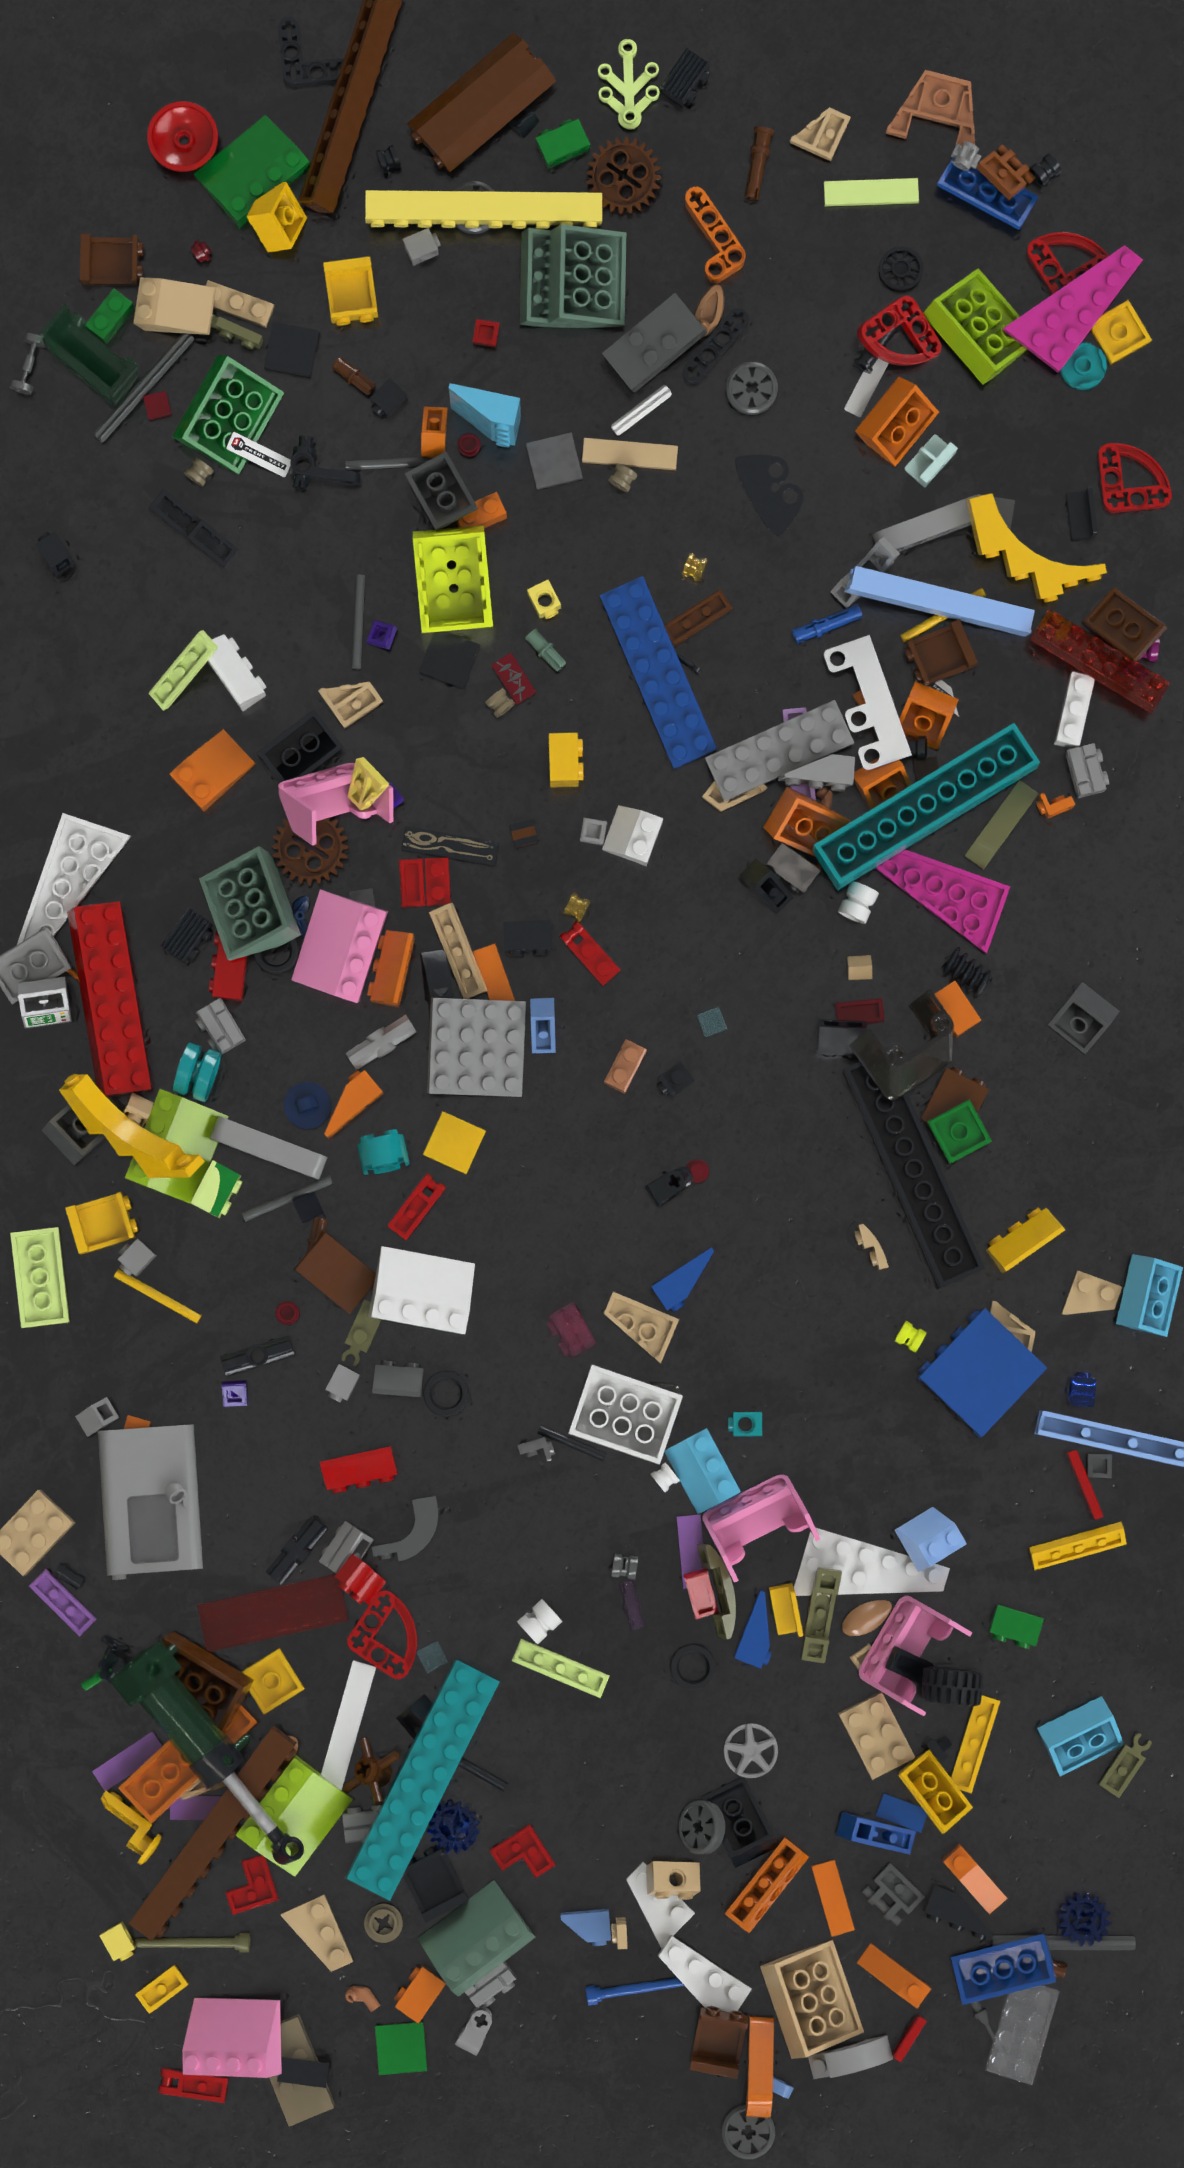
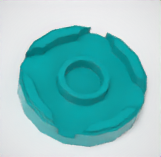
[1060,342,1107,390]

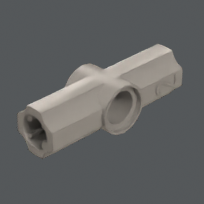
[346,1015,417,1070]

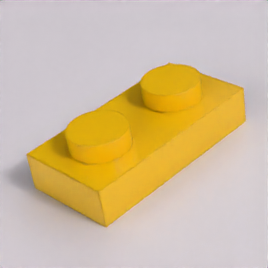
[135,1964,189,2014]

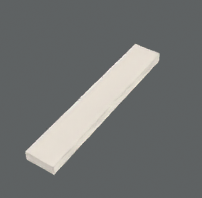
[321,1660,376,1790]

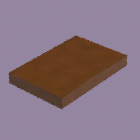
[1082,587,1167,663]
[294,1232,376,1314]

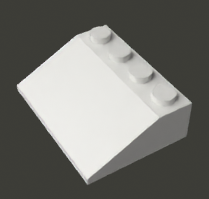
[368,1246,475,1334]
[568,1365,683,1465]

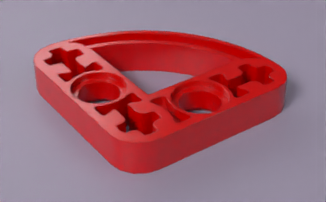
[1026,232,1109,295]
[857,296,941,366]
[1097,443,1172,513]
[347,1590,417,1679]

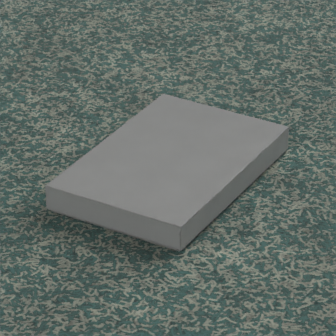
[0,927,73,1004]

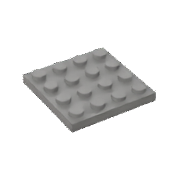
[427,998,526,1097]

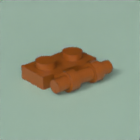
[976,145,1036,200]

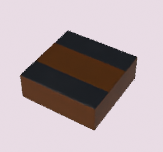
[509,819,538,848]

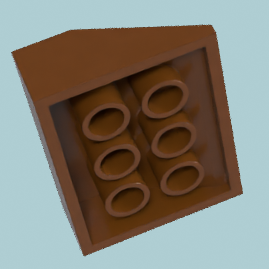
[133,1631,254,1745]

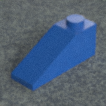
[651,1247,714,1312]
[734,1590,772,1669]
[836,1812,916,1855]

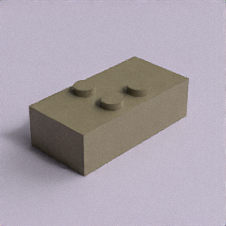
[269,2014,335,2127]

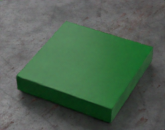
[927,1099,992,1164]
[375,2021,427,2075]

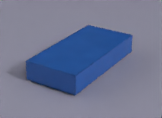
[875,1793,927,1833]

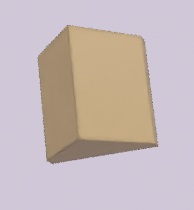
[847,955,872,981]

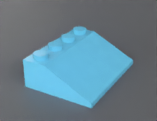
[449,383,521,448]

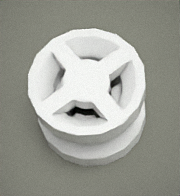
[650,1462,680,1492]

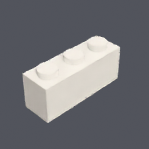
[1054,672,1095,749]

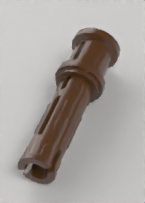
[744,126,774,200]

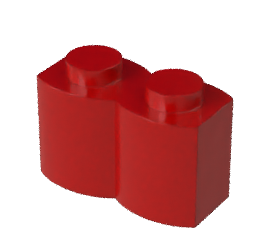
[335,1554,386,1605]

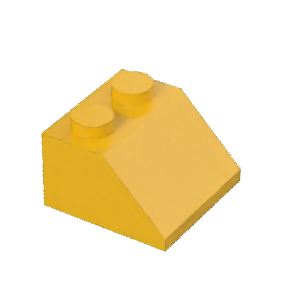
[247,182,307,252]

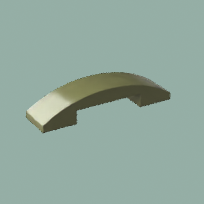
[964,780,1039,870]
[697,1543,736,1639]
[801,1567,842,1663]

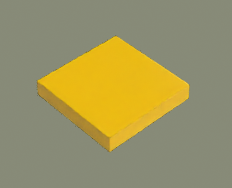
[1090,300,1152,365]
[423,1111,486,1175]
[242,1648,305,1715]

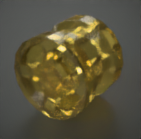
[682,553,708,581]
[563,892,591,922]

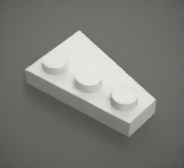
[626,1862,695,1948]

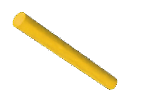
[900,588,986,643]
[114,1269,202,1323]

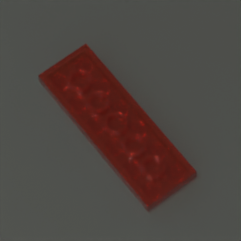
[1030,609,1170,714]
[197,1574,349,1652]

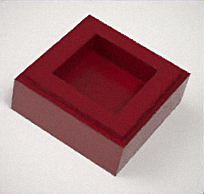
[143,391,172,421]

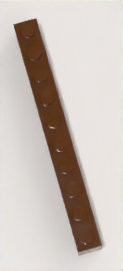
[298,0,402,213]
[129,1726,297,1941]

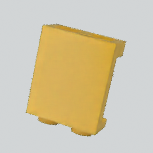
[323,257,378,326]
[65,1191,138,1255]

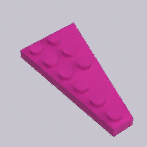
[1002,245,1143,373]

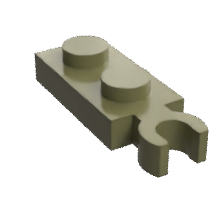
[210,314,263,350]
[342,1299,382,1367]
[1098,1733,1152,1798]

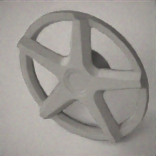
[724,1724,778,1778]

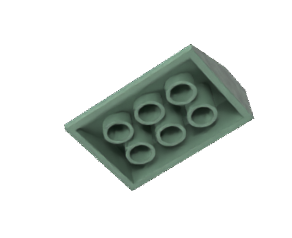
[199,846,301,961]
[417,1880,535,1997]

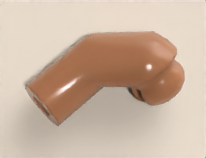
[816,786,833,808]
[345,1986,380,2012]

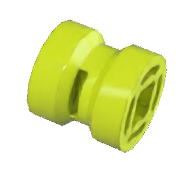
[894,1321,927,1353]

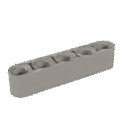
[872,494,980,552]
[210,1116,328,1180]

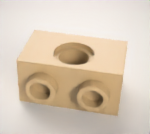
[646,1861,700,1900]

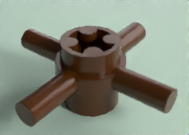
[343,1738,400,1806]

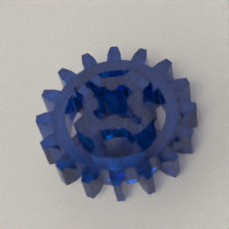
[427,1800,480,1854]
[1058,1893,1111,1947]

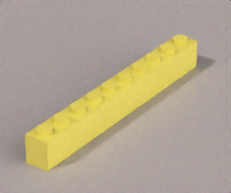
[365,190,602,229]

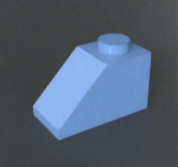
[530,998,556,1053]
[561,1909,611,1946]

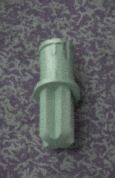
[525,629,566,671]

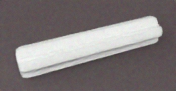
[611,385,672,436]

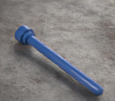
[585,1977,685,2006]

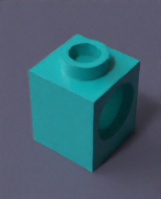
[728,1412,762,1436]

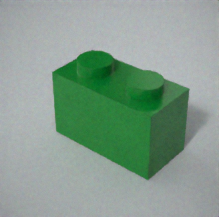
[536,119,590,169]
[85,289,135,345]
[988,1604,1044,1649]

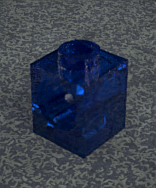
[1068,1372,1097,1407]

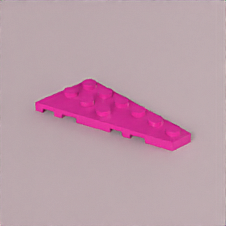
[875,849,1010,954]

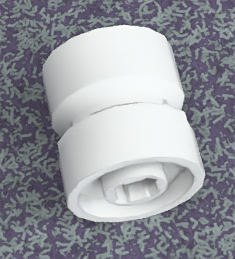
[837,881,879,924]
[517,1599,563,1644]

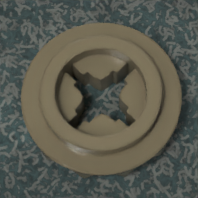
[364,1903,403,1943]

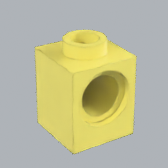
[527,580,561,619]
[99,1921,136,1962]

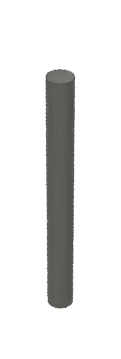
[345,457,433,470]
[351,574,365,670]
[242,1175,333,1222]

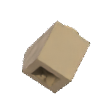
[123,1093,154,1127]

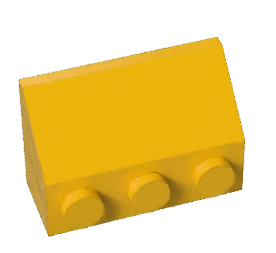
[986,1207,1065,1273]
[898,1750,973,1834]

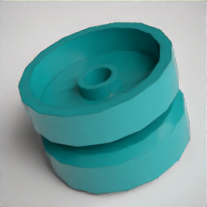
[173,1042,222,1102]

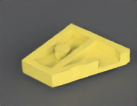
[347,757,389,810]

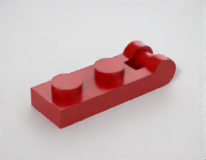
[559,921,621,986]
[387,1173,447,1241]
[158,2068,228,2103]

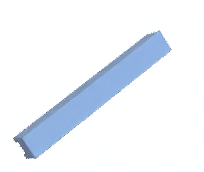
[845,566,1035,637]
[1034,1410,1184,1467]

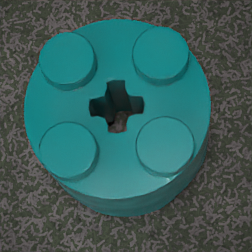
[357,1129,410,1175]

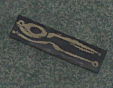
[401,826,499,866]

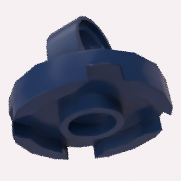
[284,1082,332,1130]

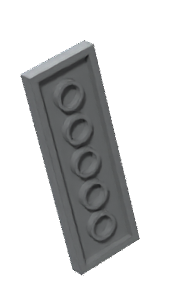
[705,700,854,802]

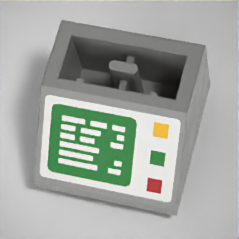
[17,977,72,1028]

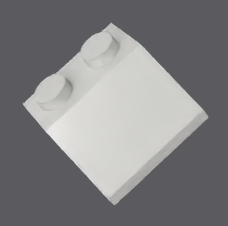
[602,805,663,866]

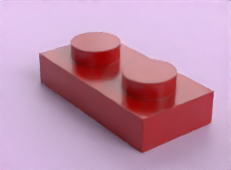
[425,857,451,907]

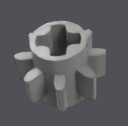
[951,141,981,171]

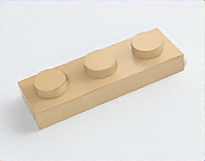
[206,280,275,328]
[611,1917,627,1949]

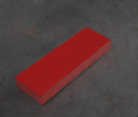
[1066,1450,1103,1520]

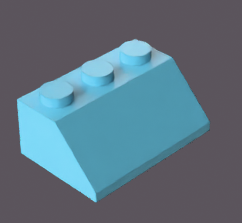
[1116,1254,1183,1337]
[664,1428,741,1514]
[1037,1696,1125,1776]

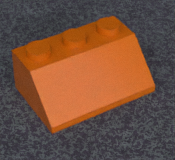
[855,376,939,467]
[367,930,415,1008]

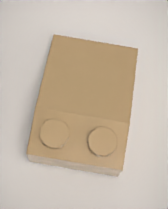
[133,277,216,335]

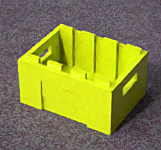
[413,525,493,633]

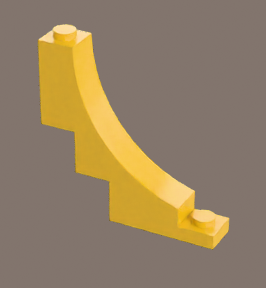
[59,1074,205,1178]

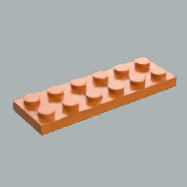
[118,1705,258,1824]

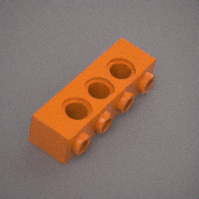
[725,1838,809,1933]

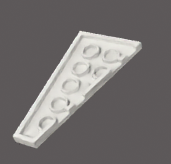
[17,813,131,945]
[794,1528,950,1596]

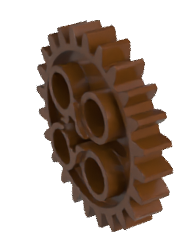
[586,137,663,215]
[271,817,349,886]

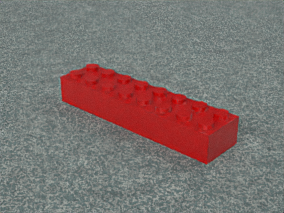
[67,901,151,1098]

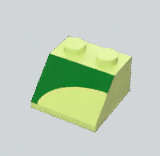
[191,1160,243,1218]

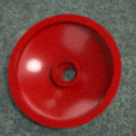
[147,101,218,172]

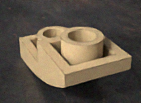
[854,1224,889,1270]

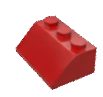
[320,1446,398,1494]

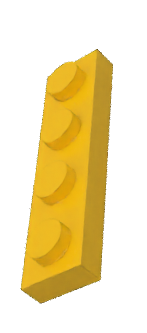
[1029,1522,1127,1570]
[951,1695,1000,1794]

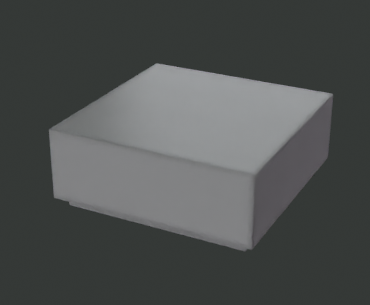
[580,818,607,846]

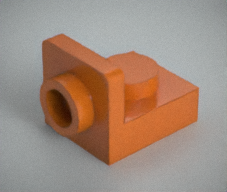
[1036,793,1075,819]

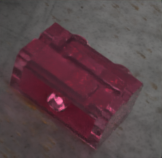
[547,1302,597,1358]

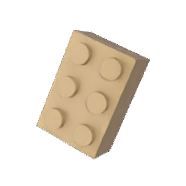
[0,1490,76,1576]
[838,1691,915,1780]

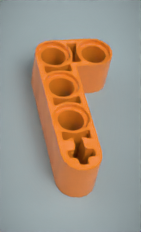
[685,187,745,284]
[746,2016,774,2118]

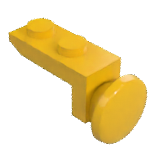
[101,1791,162,1865]

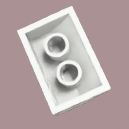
[208,634,267,711]

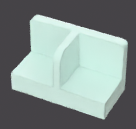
[905,435,958,488]

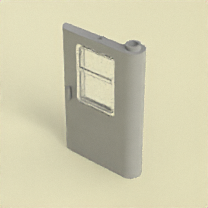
[98,1424,203,1580]

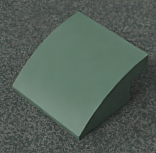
[519,224,627,328]

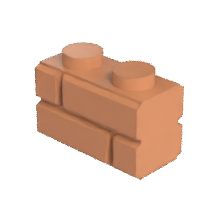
[604,1039,647,1094]

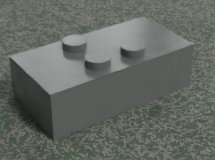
[602,293,708,393]

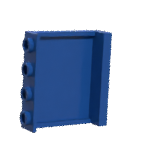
[917,1308,1047,1438]

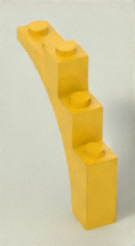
[966,493,1107,603]

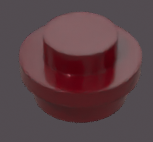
[191,240,212,263]
[457,433,481,457]
[686,1159,709,1183]
[275,1301,299,1325]

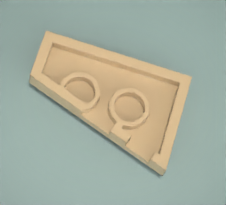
[604,1292,679,1364]
[280,1894,354,1972]

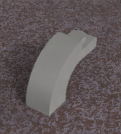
[831,537,900,609]
[808,2035,893,2079]

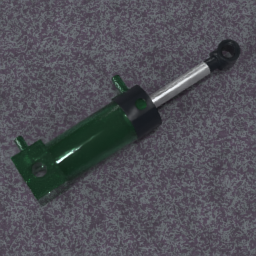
[109,1640,304,1865]

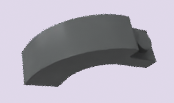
[372,1496,439,1561]

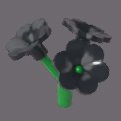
[81,1635,136,1691]

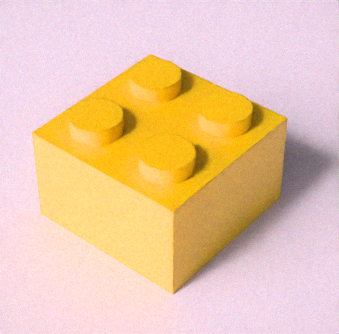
[549,733,583,787]

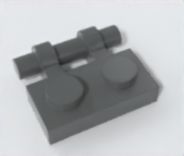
[862,1863,925,1926]

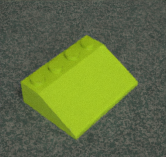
[923,268,1028,385]
[125,1089,229,1205]
[236,1755,353,1876]

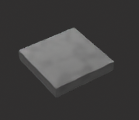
[526,432,583,490]

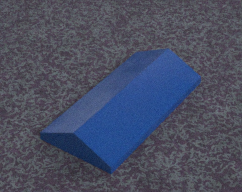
[937,158,1039,230]
[951,1934,1056,2005]

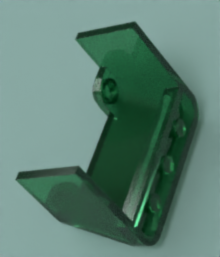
[40,304,140,407]

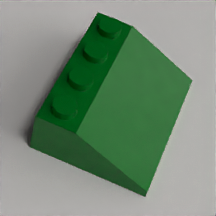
[194,115,310,228]
[172,355,284,474]

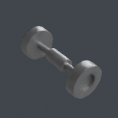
[9,333,48,395]

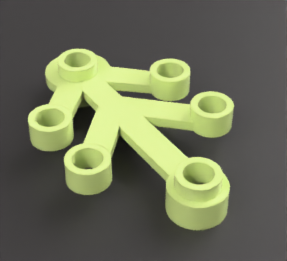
[598,39,660,130]

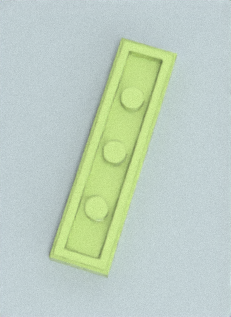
[824,178,919,207]
[148,630,219,711]
[512,1639,610,1698]

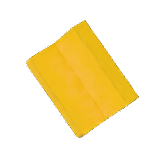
[769,1583,803,1637]

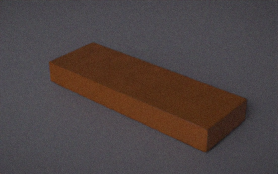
[664,589,733,647]

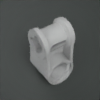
[455,2006,492,2056]

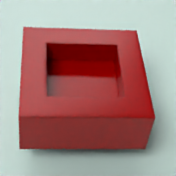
[473,319,500,348]

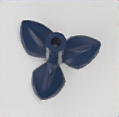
[292,896,310,937]

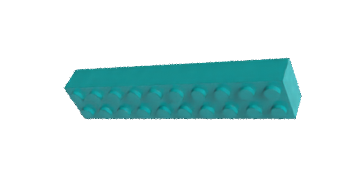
[812,723,1040,891]
[345,1660,499,1901]

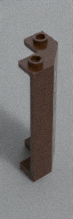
[407,33,556,172]

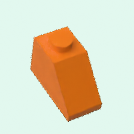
[421,407,448,458]

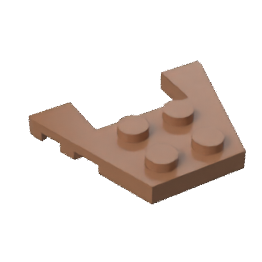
[886,70,975,146]

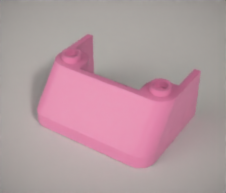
[278,763,393,846]
[702,1475,820,1583]
[859,1596,972,1716]

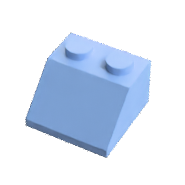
[895,1507,967,1572]

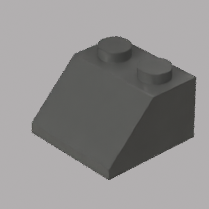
[1048,982,1120,1054]
[372,1361,424,1397]

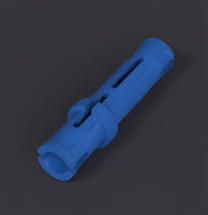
[792,604,863,644]

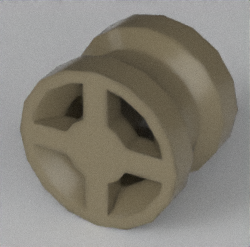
[184,457,214,487]
[608,464,638,492]
[485,688,515,718]

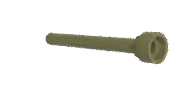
[134,1933,251,1953]

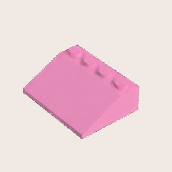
[291,889,388,1003]
[182,1998,282,2078]

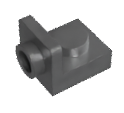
[517,1437,555,1462]

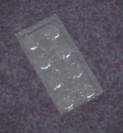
[985,1986,1060,2085]

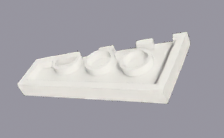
[658,1935,752,2012]

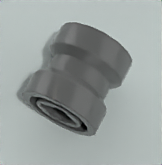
[611,1553,638,1580]

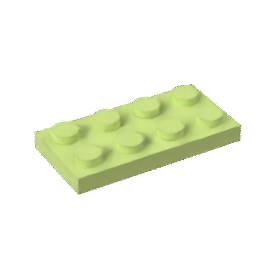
[10,1227,70,1328]

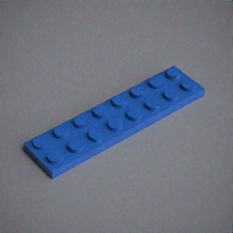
[600,576,718,769]

